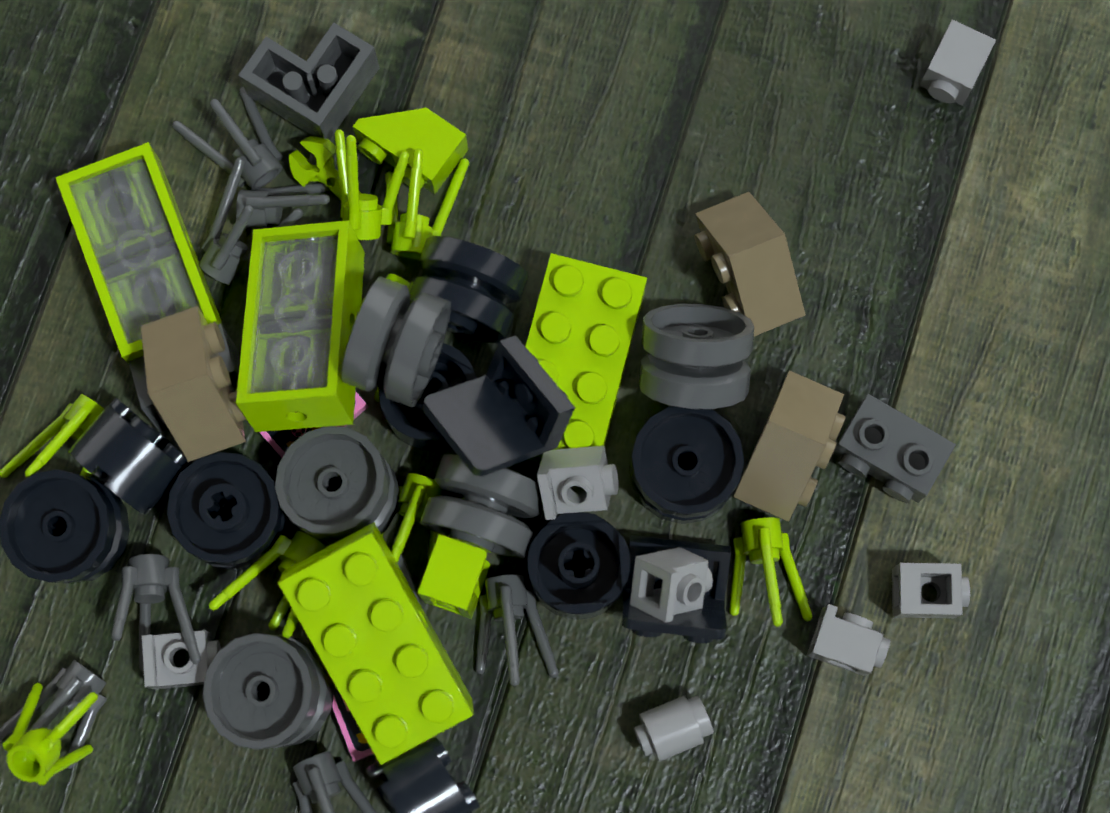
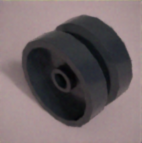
[408,236,528,344]
[629,406,744,524]
[167,452,288,571]
[0,469,130,584]

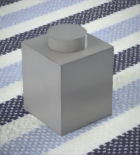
[919,19,996,106]

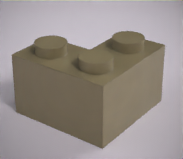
[694,192,806,336]
[141,306,247,462]
[733,370,846,522]

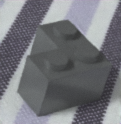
[238,22,379,140]

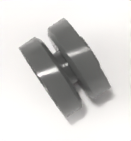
[342,277,451,407]
[639,304,754,409]
[275,426,400,548]
[419,454,543,559]
[203,633,335,749]

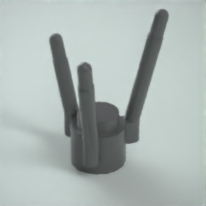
[172,87,283,190]
[199,157,303,285]
[236,183,330,237]
[111,554,201,671]
[475,575,559,686]
[0,660,107,769]
[292,751,377,813]

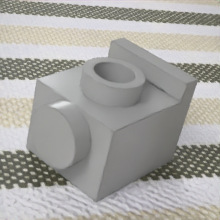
[537,446,618,520]
[630,547,713,623]
[892,563,970,618]
[806,604,890,676]
[142,630,221,690]

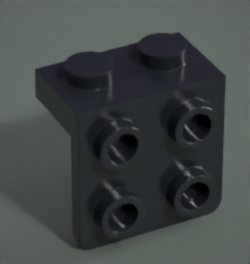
[422,335,575,476]
[622,535,731,644]

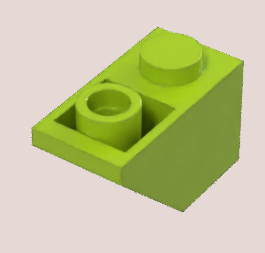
[353,108,468,195]

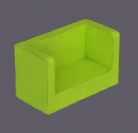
[418,534,490,619]

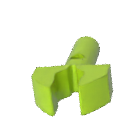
[289,137,361,200]

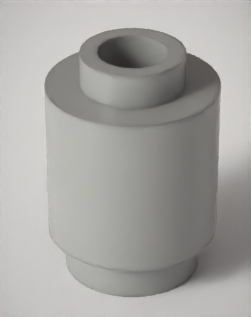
[634,695,714,762]

